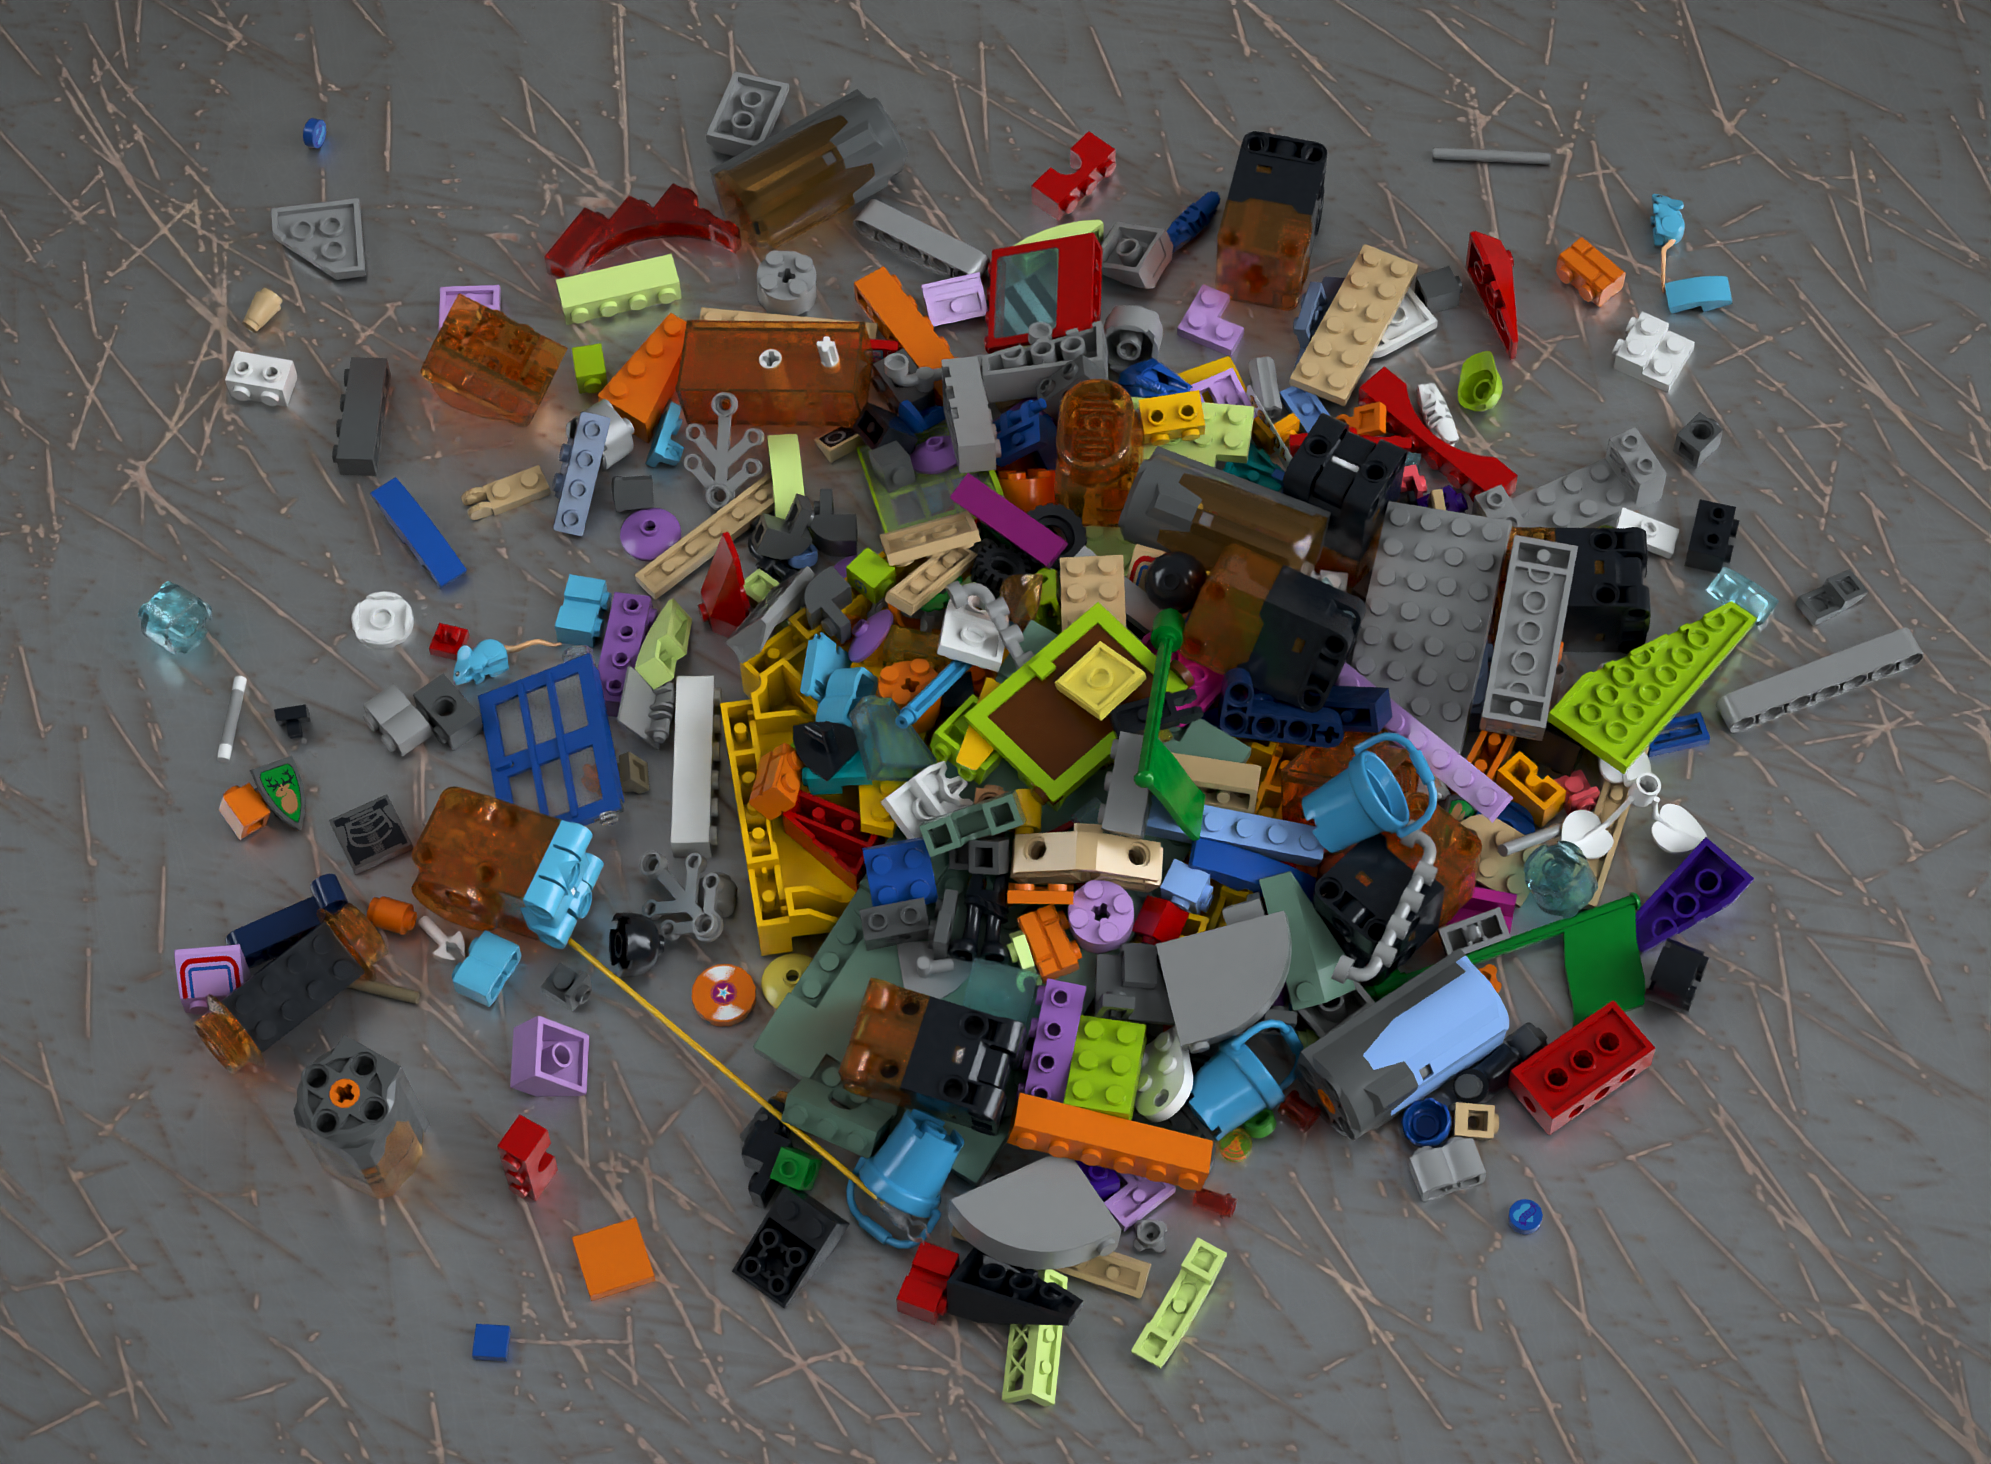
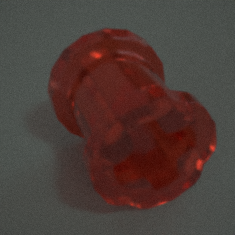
[1277,1090,1321,1133]

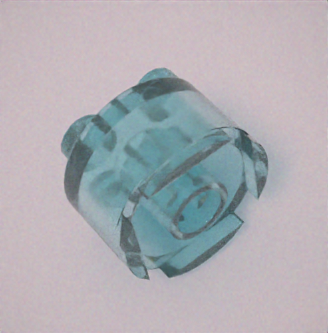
[138,581,212,655]
[1524,841,1598,918]

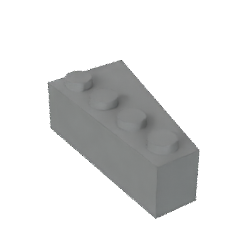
[982,320,1109,403]

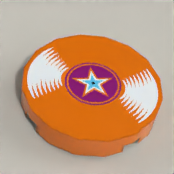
[692,964,756,1027]

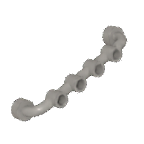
[884,322,1052,392]
[946,580,1034,670]
[1331,819,1438,984]

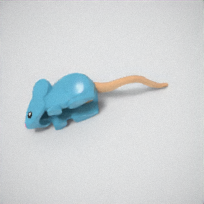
[1650,194,1685,293]
[453,639,562,685]

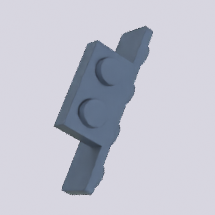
[1293,276,1345,370]
[552,411,611,536]

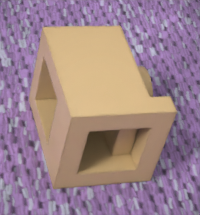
[1448,1102,1499,1141]

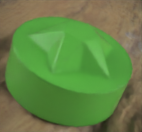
[1242,1108,1277,1138]

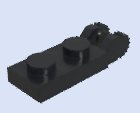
[1108,689,1204,740]

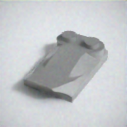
[706,71,789,156]
[725,566,816,664]

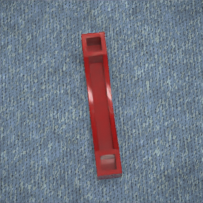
[1358,366,1518,502]

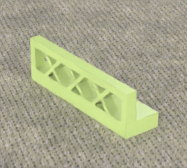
[1002,1269,1068,1407]

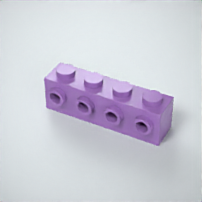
[598,592,658,717]
[1015,978,1086,1103]

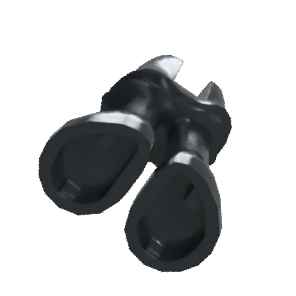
[948,874,1010,965]

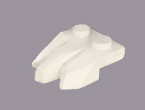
[880,761,973,839]

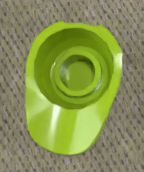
[1458,351,1503,412]

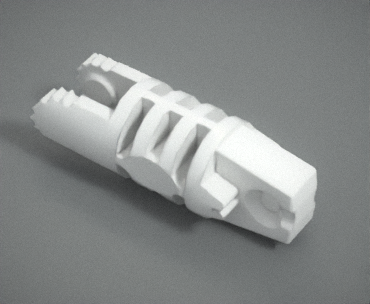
[1416,383,1459,447]

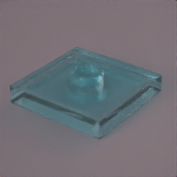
[962,957,1039,1026]

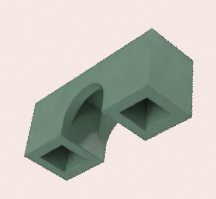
[919,790,1026,857]
[781,1076,893,1159]

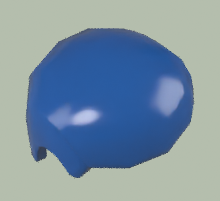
[1401,1098,1452,1147]

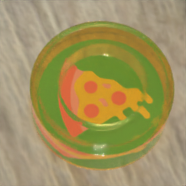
[1219,1127,1252,1162]

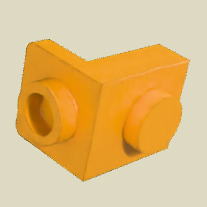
[1251,412,1300,455]

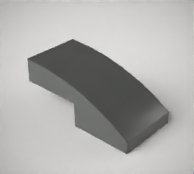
[1795,569,1869,626]

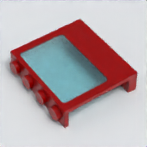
[984,232,1103,354]

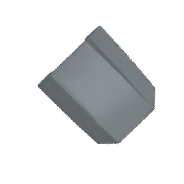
[1101,222,1173,289]

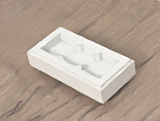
[1615,508,1680,559]

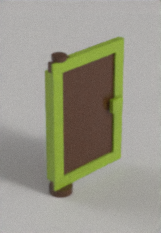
[964,602,1195,806]

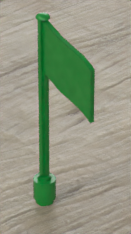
[1134,608,1206,841]
[1360,892,1645,1028]

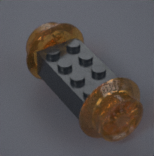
[193,903,389,1074]

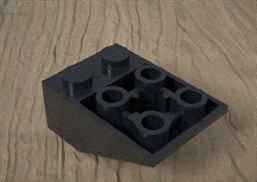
[732,1187,850,1309]

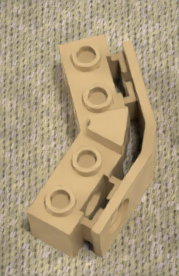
[1010,823,1163,893]

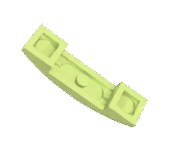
[767,434,805,519]
[1131,1237,1227,1369]

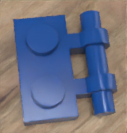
[993,398,1048,467]

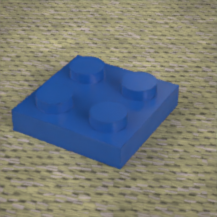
[862,837,938,907]

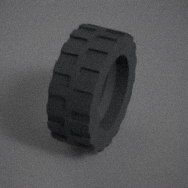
[1015,503,1087,575]

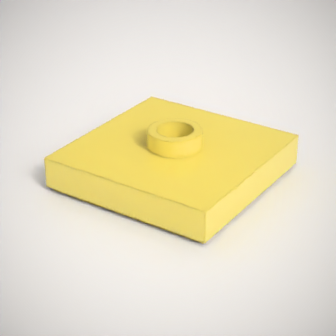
[1054,641,1147,721]

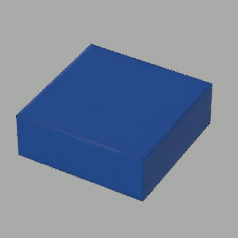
[472,1324,511,1362]

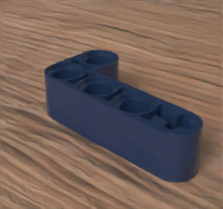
[1218,668,1344,748]
[225,874,353,969]

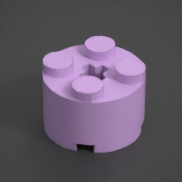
[1068,880,1134,954]

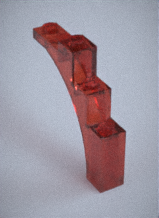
[544,183,742,279]

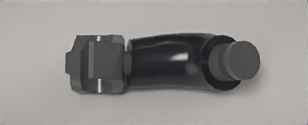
[1453,1022,1548,1104]

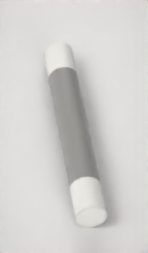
[217,676,247,763]

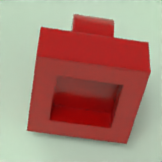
[429,623,470,661]

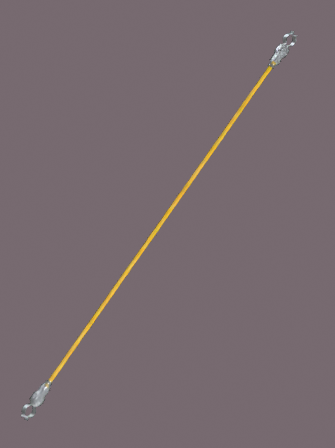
[422,816,931,1245]

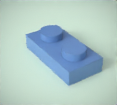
[1279,386,1330,433]

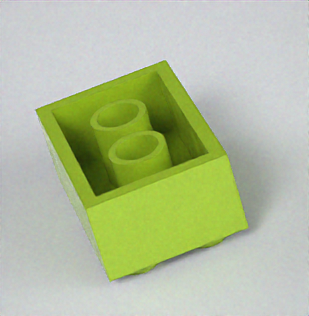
[1064,1015,1146,1120]

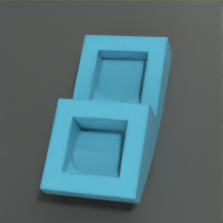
[1665,276,1733,314]

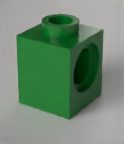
[769,1147,823,1190]

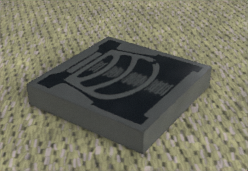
[329,794,414,875]

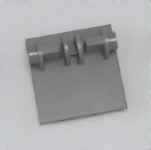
[617,666,676,750]

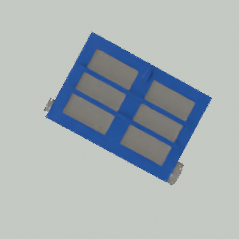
[478,645,625,854]

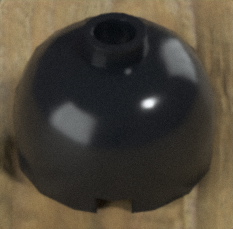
[1145,551,1209,614]
[609,912,665,977]

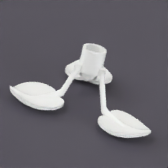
[1560,752,1707,859]

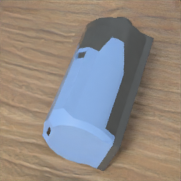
[1294,948,1509,1141]

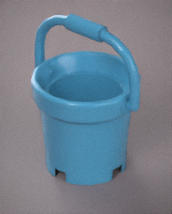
[1302,732,1437,853]
[1185,1019,1304,1142]
[846,1109,964,1249]

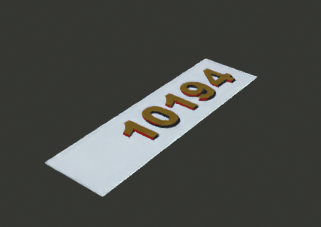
[1246,384,1293,469]

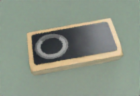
[815,416,865,463]

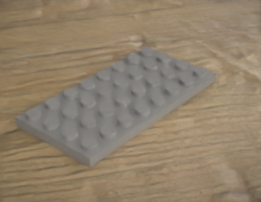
[1341,501,1512,755]

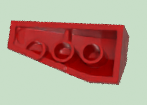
[1465,231,1518,360]
[697,531,751,638]

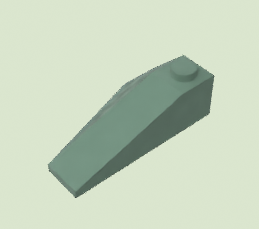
[1259,871,1355,1011]

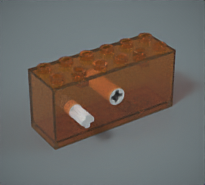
[676,320,874,428]

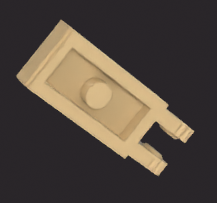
[461,465,551,520]

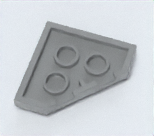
[271,198,366,280]

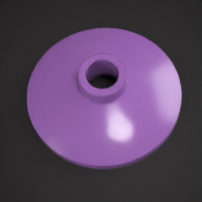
[910,436,957,474]
[620,508,681,561]
[848,609,894,663]

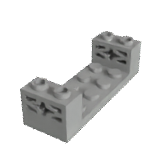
[1472,427,1667,568]
[1479,535,1578,741]

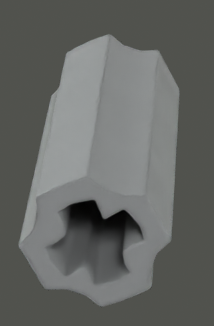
[1248,356,1282,420]

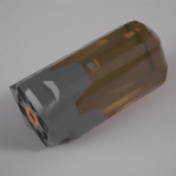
[709,89,908,251]
[1118,446,1331,602]
[293,1034,430,1199]

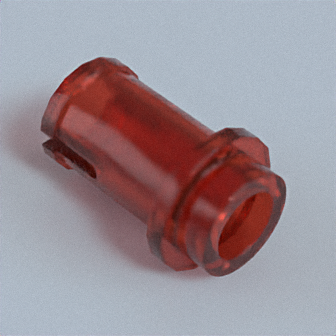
[1192,1187,1237,1219]

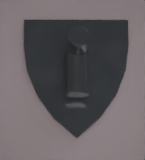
[793,721,870,781]

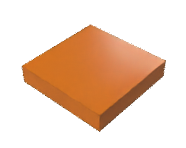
[572,1217,655,1301]

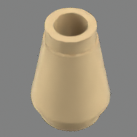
[242,287,283,333]

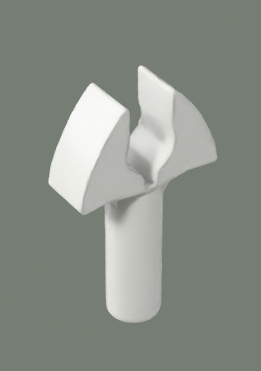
[418,916,467,966]

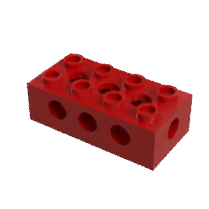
[1508,1000,1656,1135]

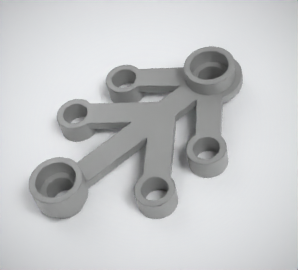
[683,392,764,511]
[639,851,725,942]

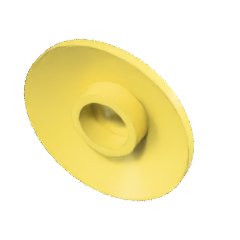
[761,953,813,1009]

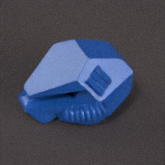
[1117,358,1193,398]

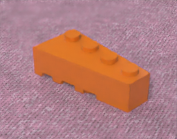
[597,313,697,444]

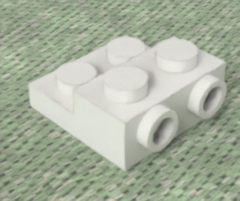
[1612,311,1695,393]

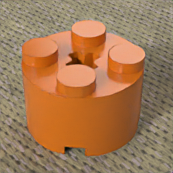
[998,468,1059,514]
[877,658,942,735]

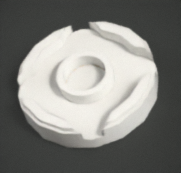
[351,591,414,650]

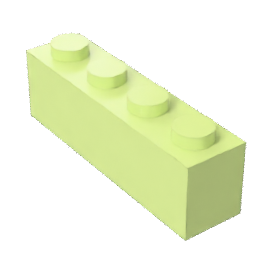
[556,254,682,325]

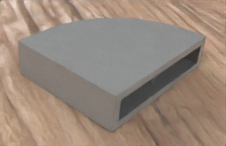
[1156,911,1292,1054]
[948,1155,1121,1270]

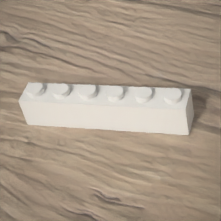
[671,676,722,857]

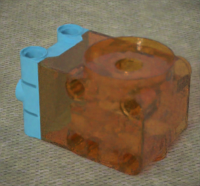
[411,786,604,949]

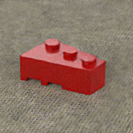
[782,790,886,892]

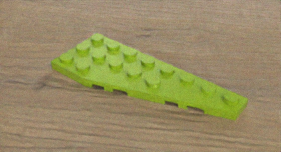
[1547,601,1757,774]

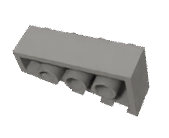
[941,356,1001,473]

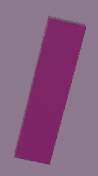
[949,473,1068,569]

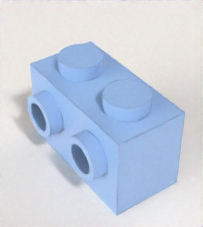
[1160,858,1214,915]

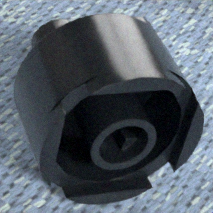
[1644,938,1709,1013]

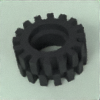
[970,543,1031,601]

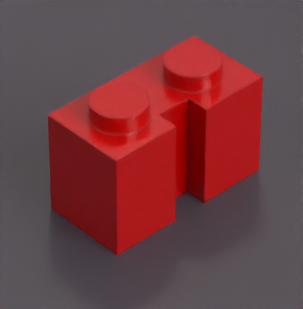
[896,1241,960,1325]

